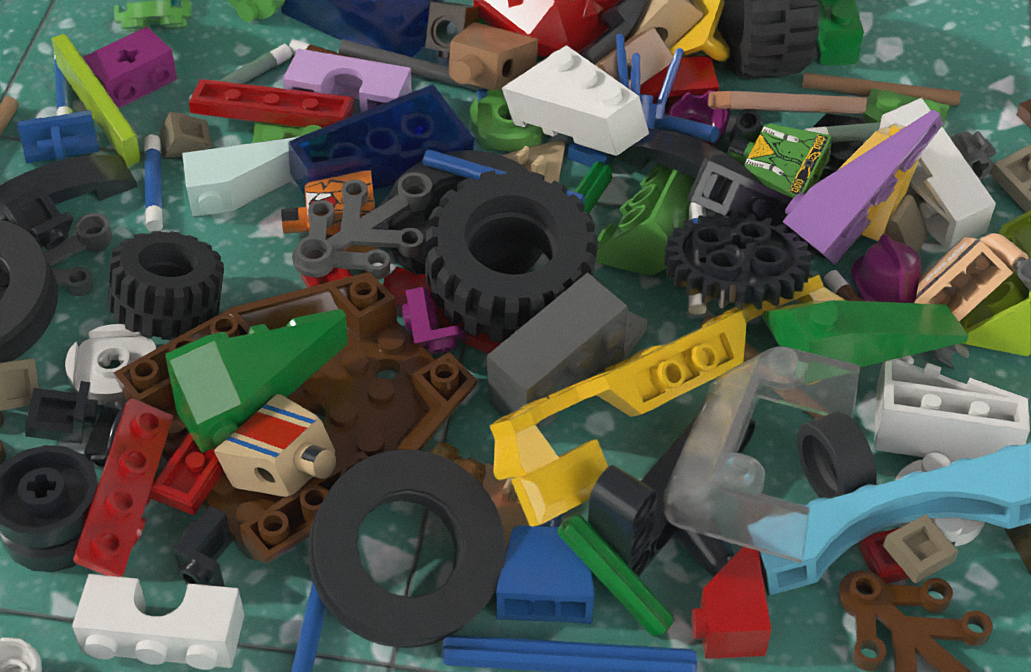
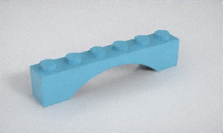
[749,443,1031,595]

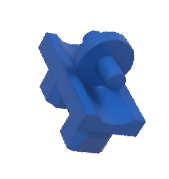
[17,110,99,163]

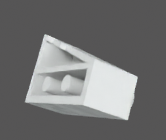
[502,45,649,156]
[879,98,996,251]
[874,359,1030,461]

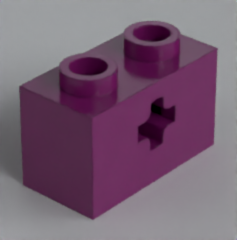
[83,26,177,109]

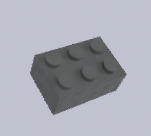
[487,273,628,428]

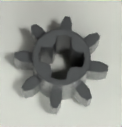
[951,131,996,180]

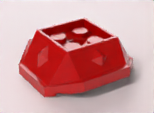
[473,0,619,57]

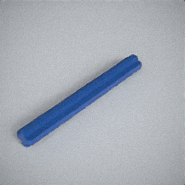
[442,635,697,672]

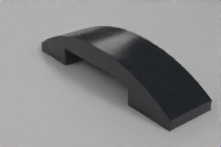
[541,0,646,64]
[605,128,763,185]
[0,155,138,222]
[687,159,826,259]

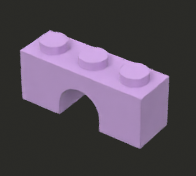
[283,49,412,128]

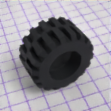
[108,231,224,340]

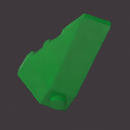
[762,300,969,381]
[165,309,348,453]

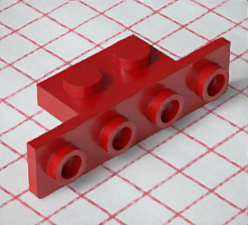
[73,398,174,577]

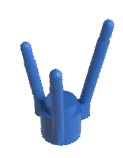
[616,34,683,129]

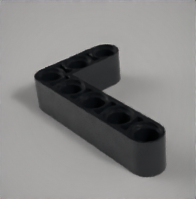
[588,399,756,577]

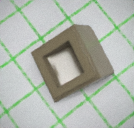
[159,111,212,158]
[886,194,927,253]

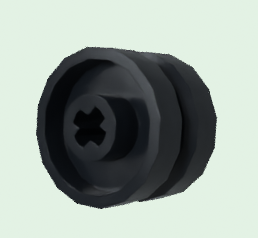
[0,445,99,572]

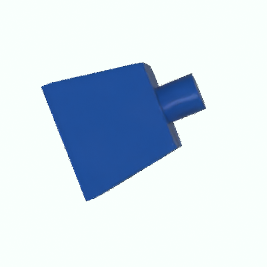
[497,514,594,624]

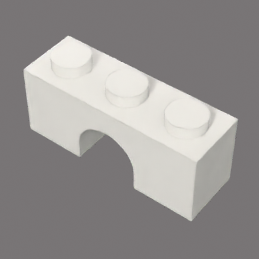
[72,574,244,670]

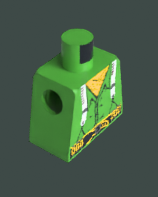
[727,124,832,198]

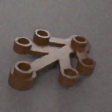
[838,570,993,672]

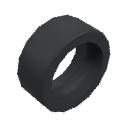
[797,411,877,499]

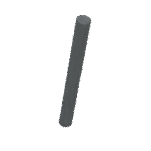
[339,39,483,91]

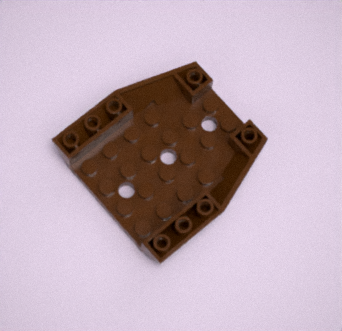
[113,272,477,563]

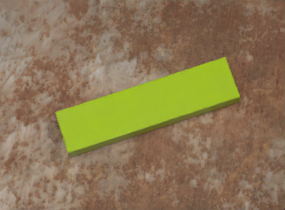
[51,33,141,167]

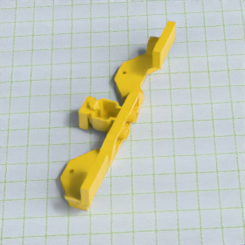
[490,275,846,527]

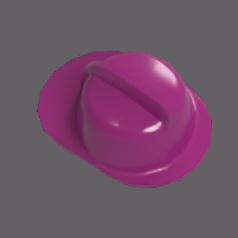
[851,234,923,303]

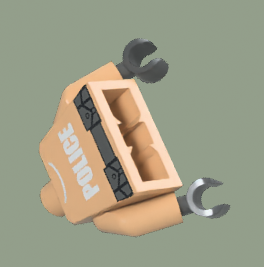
[914,233,1031,369]

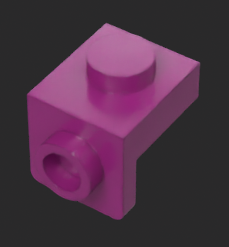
[402,287,467,354]

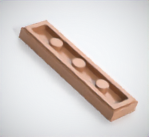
[708,91,866,114]

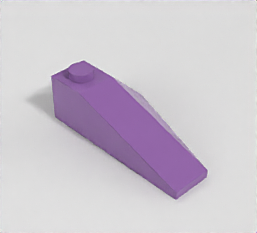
[783,109,943,265]

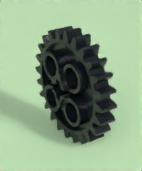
[664,212,811,310]

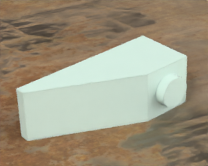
[182,136,310,217]

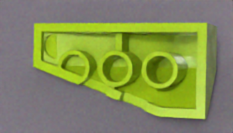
[959,210,1031,356]

